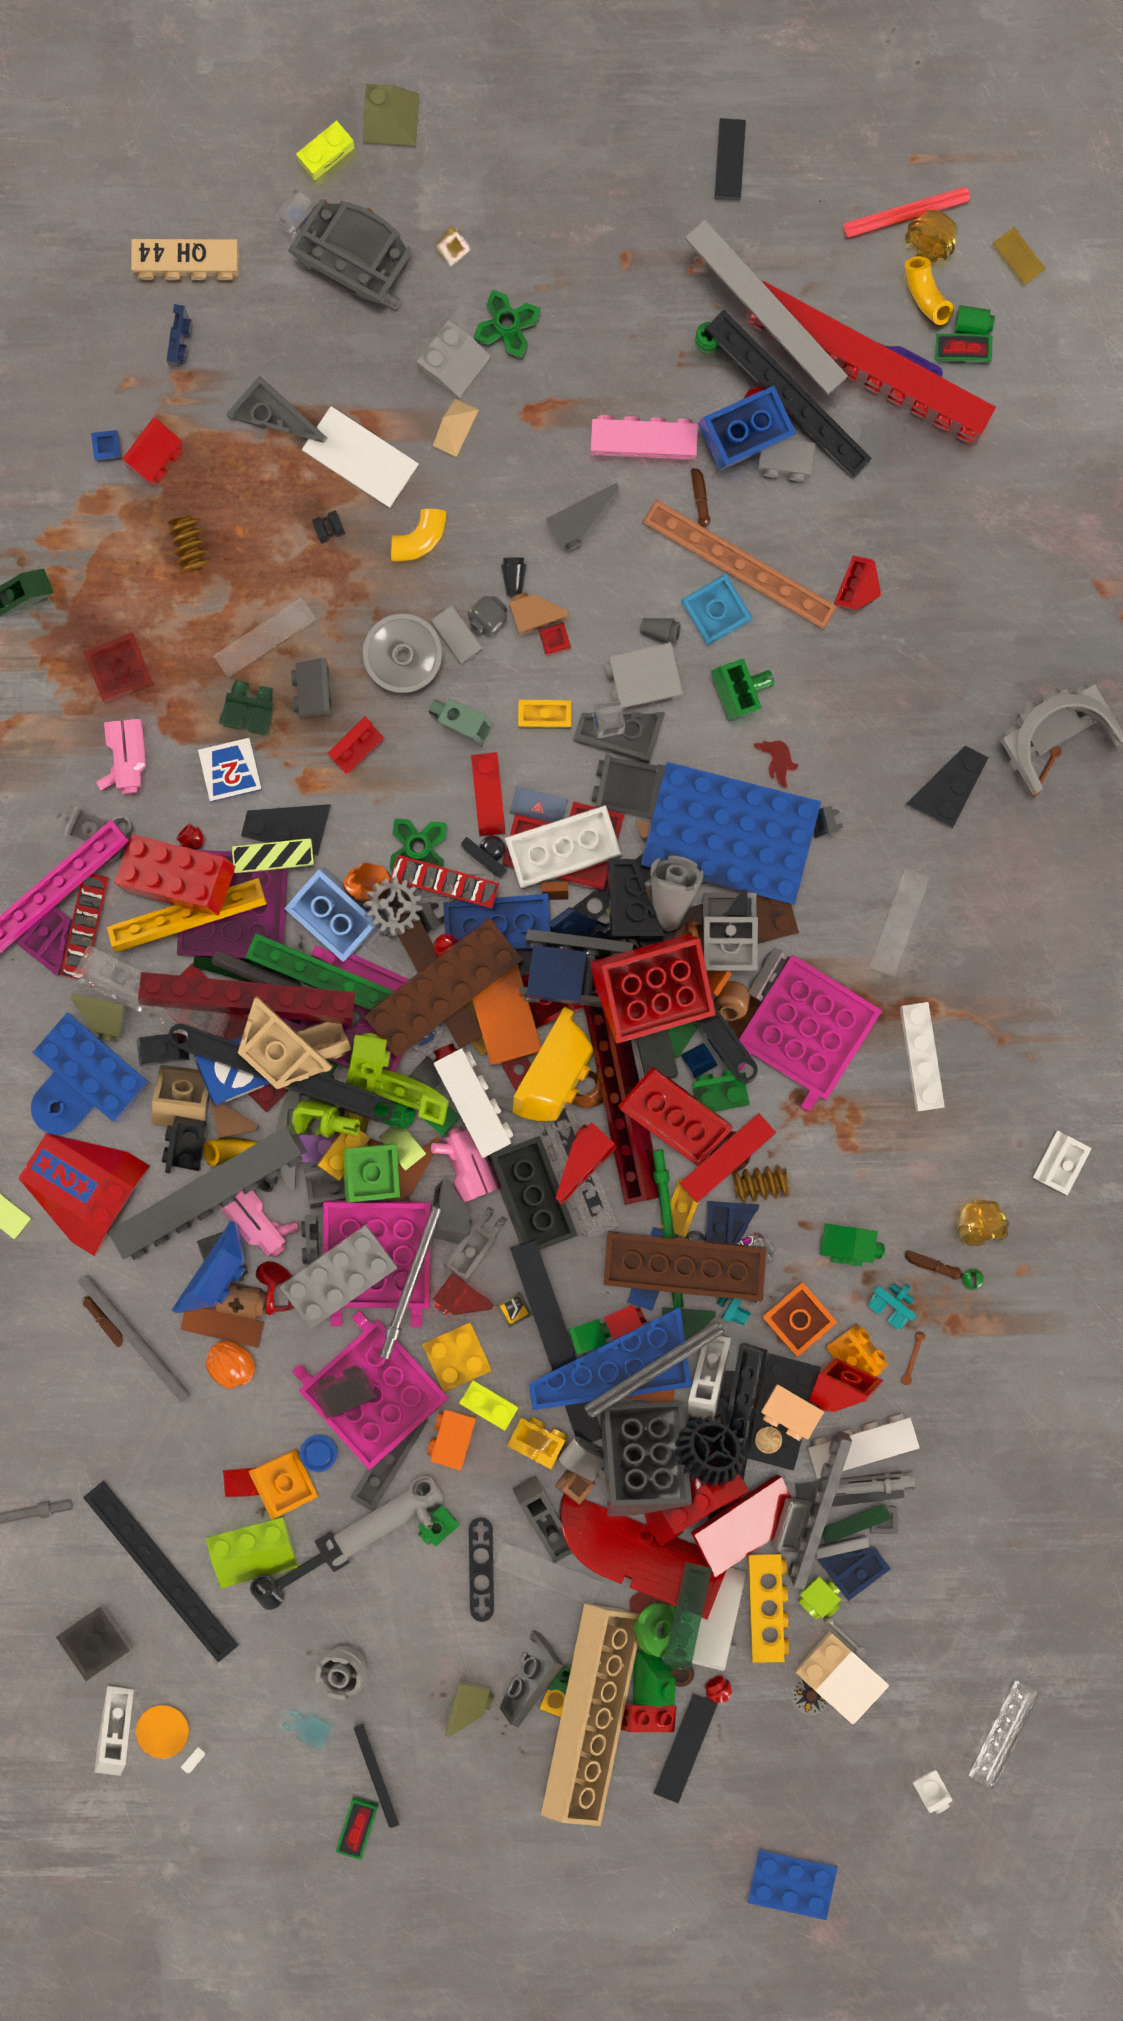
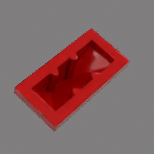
[834,555,881,610]
[223,1467,259,1497]

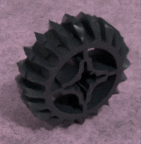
[674,1415,747,1488]

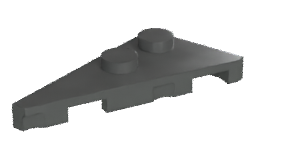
[226,376,328,443]
[301,1215,319,1265]

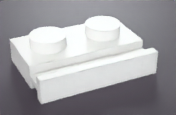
[1032,1130,1092,1196]

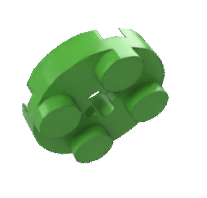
[633,1602,681,1657]

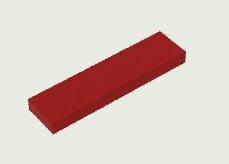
[679,1113,777,1203]

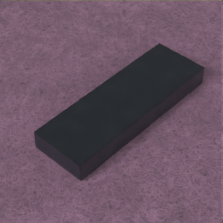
[714,118,746,200]

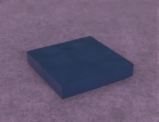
[526,945,587,1005]

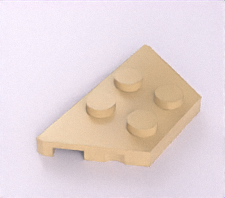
[238,996,332,1089]

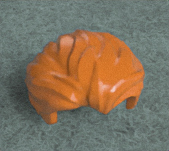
[344,863,391,903]
[206,1340,255,1389]

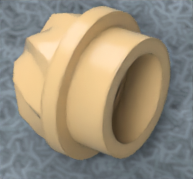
[755,1427,782,1454]

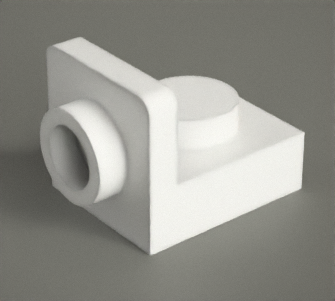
[912,1769,953,1814]

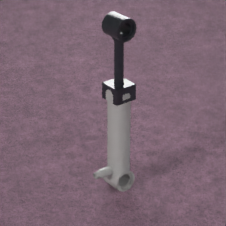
[250,1476,443,1610]

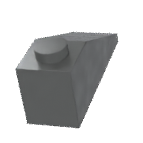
[546,483,619,551]
[513,1476,572,1563]

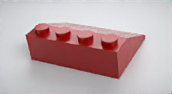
[590,934,716,1043]

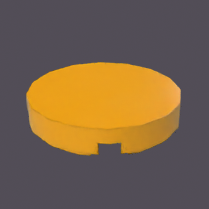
[136,1704,190,1759]

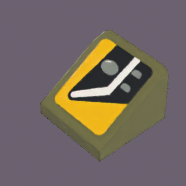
[496,1292,532,1328]

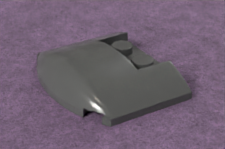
[288,199,411,303]

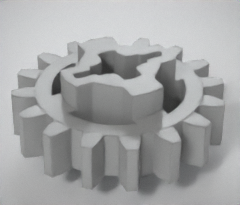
[363,877,422,936]

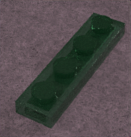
[663,1562,712,1672]

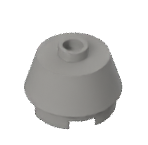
[315,1646,367,1700]

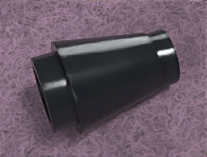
[501,557,527,595]

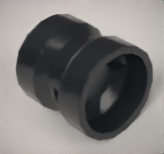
[312,510,345,544]

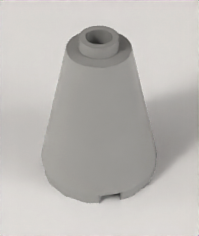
[650,856,704,932]

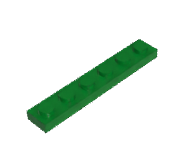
[245,933,394,1011]

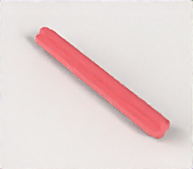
[843,187,970,237]

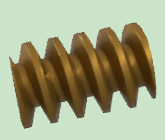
[167,516,211,574]
[733,1165,789,1203]

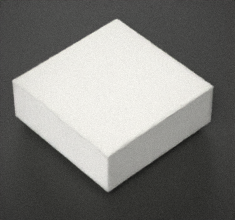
[181,1744,207,1774]

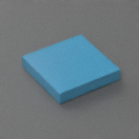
[680,573,753,646]

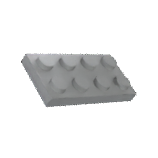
[279,1224,398,1329]

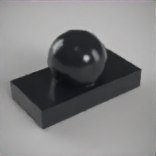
[461,835,508,879]

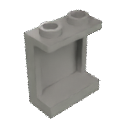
[605,643,683,710]

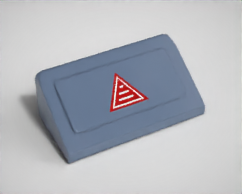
[510,786,568,823]

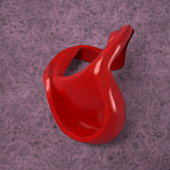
[256,1261,295,1315]

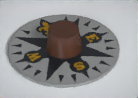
[791,1678,829,1715]

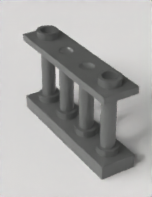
[519,929,634,1011]

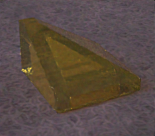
[435,226,471,266]

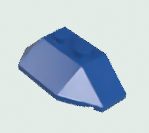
[171,1221,246,1313]

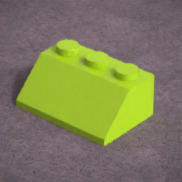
[205,1516,298,1588]

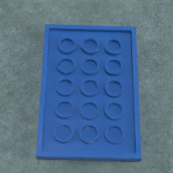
[640,762,821,904]

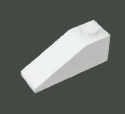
[688,1336,731,1421]
[94,1686,134,1776]

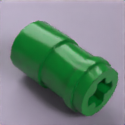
[695,322,720,355]

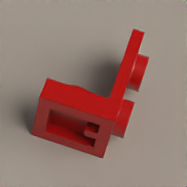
[621,1702,676,1732]

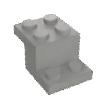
[703,893,758,971]

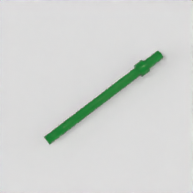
[653,1149,684,1308]

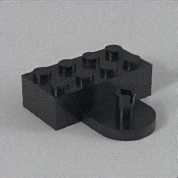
[716,1353,821,1471]

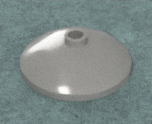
[363,614,442,693]

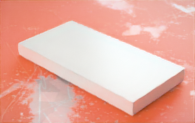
[302,406,419,508]
[505,805,622,889]
[672,1567,747,1671]

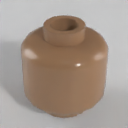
[714,981,750,1021]

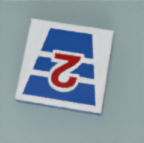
[198,738,262,802]

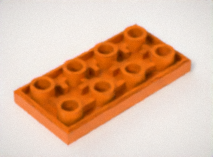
[472,964,541,1066]

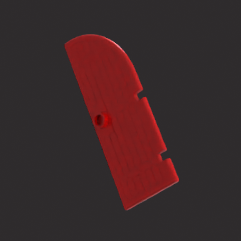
[560,1493,727,1619]

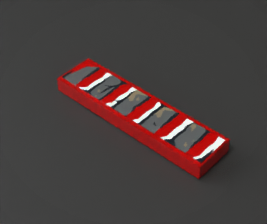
[390,855,500,909]
[60,874,110,981]

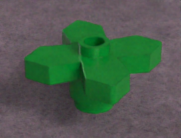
[474,290,541,358]
[390,818,447,872]

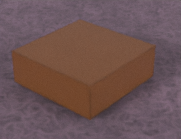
[542,881,568,900]

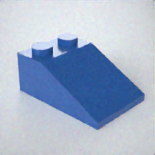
[698,386,796,471]

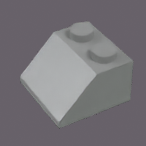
[417,320,491,399]

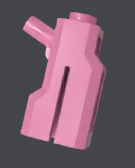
[96,719,146,794]
[431,1126,500,1203]
[220,1190,299,1258]

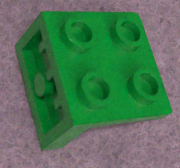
[691,1068,750,1112]

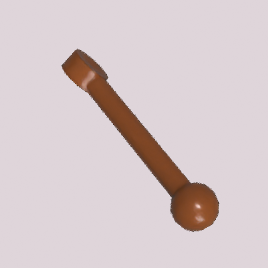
[1030,747,1062,796]
[901,1332,925,1385]

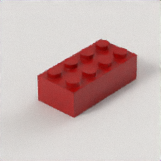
[114,834,236,916]

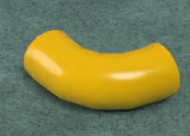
[905,256,954,325]
[391,509,447,562]
[203,1137,258,1166]

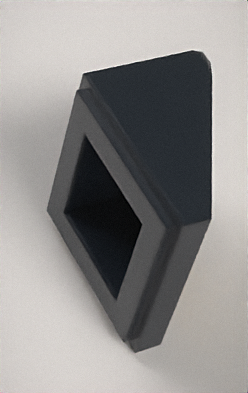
[726,889,748,917]

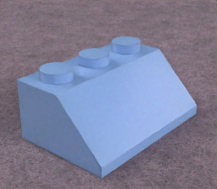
[284,867,379,962]

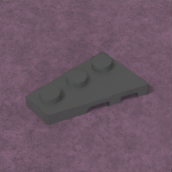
[574,712,665,763]
[500,1631,563,1727]

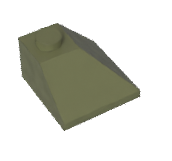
[363,84,419,147]
[71,993,129,1042]
[444,1679,494,1737]

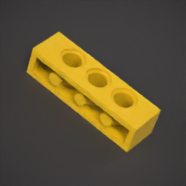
[748,1553,789,1663]

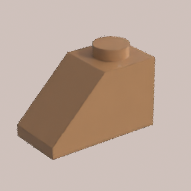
[509,592,569,636]

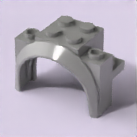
[1001,684,1123,795]

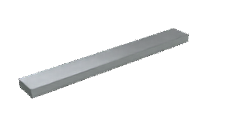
[685,220,848,395]

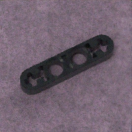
[469,1517,494,1622]

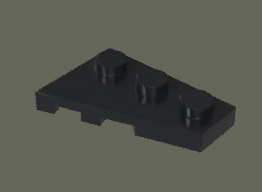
[241,804,331,856]

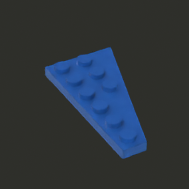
[529,1307,692,1410]

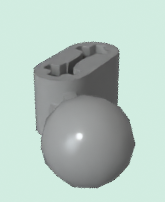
[558,1437,606,1490]

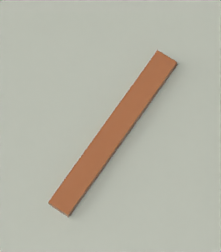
[643,499,837,630]

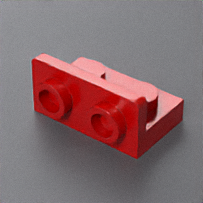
[327,716,384,774]

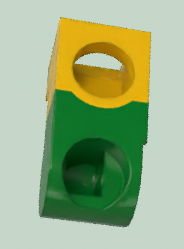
[539,1665,571,1718]

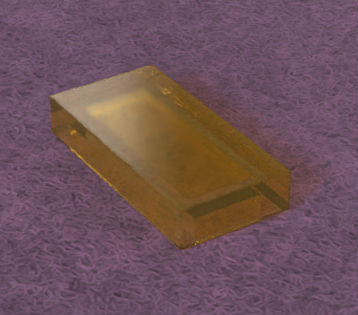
[992,227,1046,286]

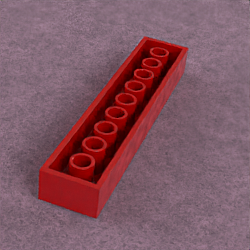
[746,281,996,444]

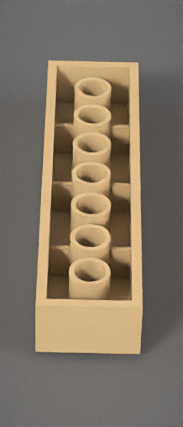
[541,1604,640,1826]

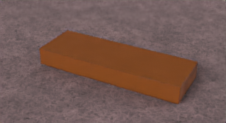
[180,1308,264,1348]

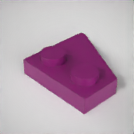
[17,906,71,976]

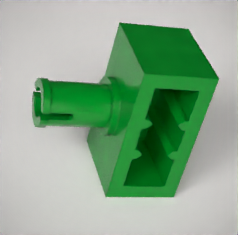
[711,658,774,721]
[820,1223,885,1267]

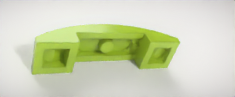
[346,1069,449,1125]

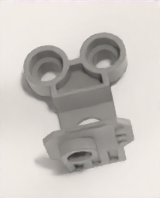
[64,802,132,862]

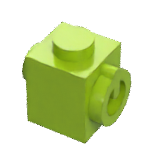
[349,1033,390,1077]
[798,1575,841,1620]

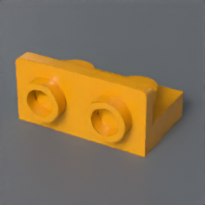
[825,1323,888,1376]

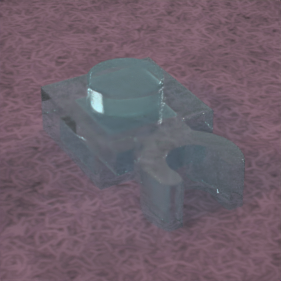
[282,1709,333,1750]

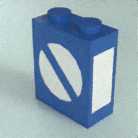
[194,1036,271,1107]

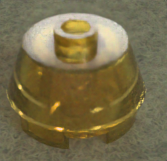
[905,210,958,262]
[957,1200,1009,1246]

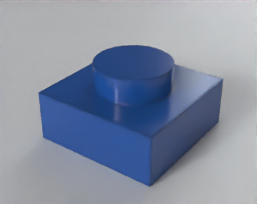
[91,430,121,461]
[681,1043,717,1078]

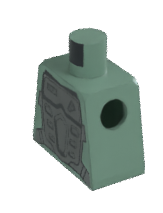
[429,699,494,747]

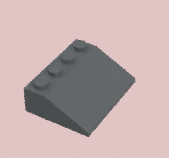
[600,1402,692,1516]

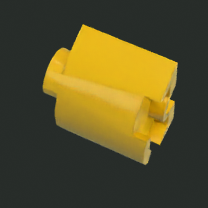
[507,1417,568,1470]

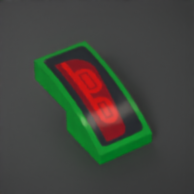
[935,333,993,363]
[336,1797,378,1860]

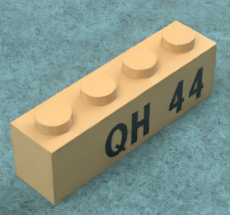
[131,239,239,280]

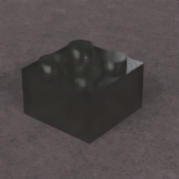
[313,1365,380,1419]
[56,1604,133,1681]

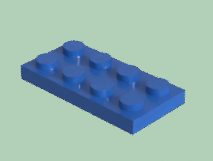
[443,893,552,950]

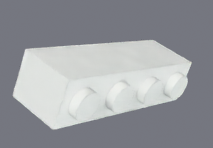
[900,1002,945,1112]
[434,1048,514,1158]
[807,1413,919,1479]

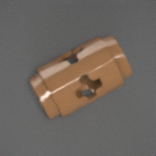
[211,1282,267,1320]

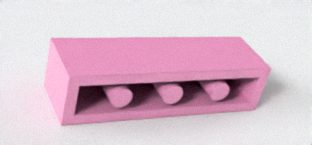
[591,415,698,460]

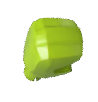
[292,1100,360,1138]

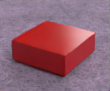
[538,622,571,656]

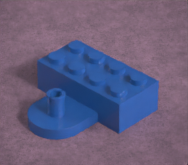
[31,1012,150,1135]

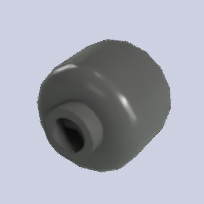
[468,596,507,635]

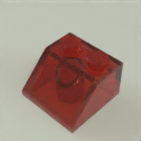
[433,1273,495,1316]

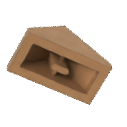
[210,1100,259,1138]

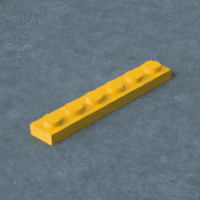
[107,878,266,953]

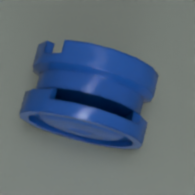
[300,1434,338,1472]

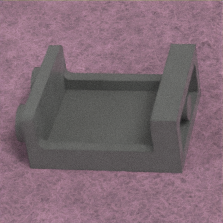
[591,754,665,819]

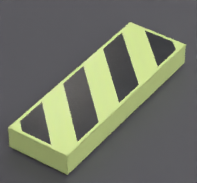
[232,838,314,874]

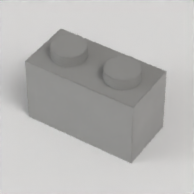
[758,439,815,482]

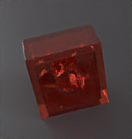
[84,632,155,704]

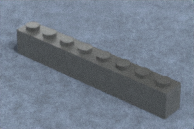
[108,1124,308,1260]

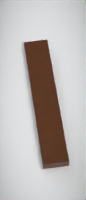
[388,897,482,1049]

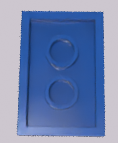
[747,1849,838,1920]

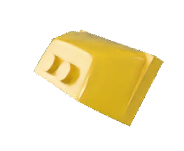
[512,1007,593,1122]

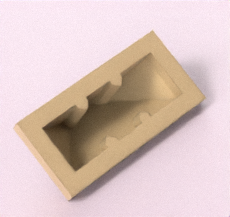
[433,399,479,458]

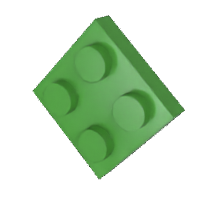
[343,1143,400,1202]

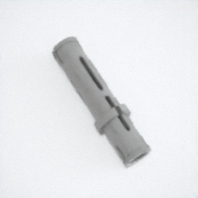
[835,1472,915,1496]

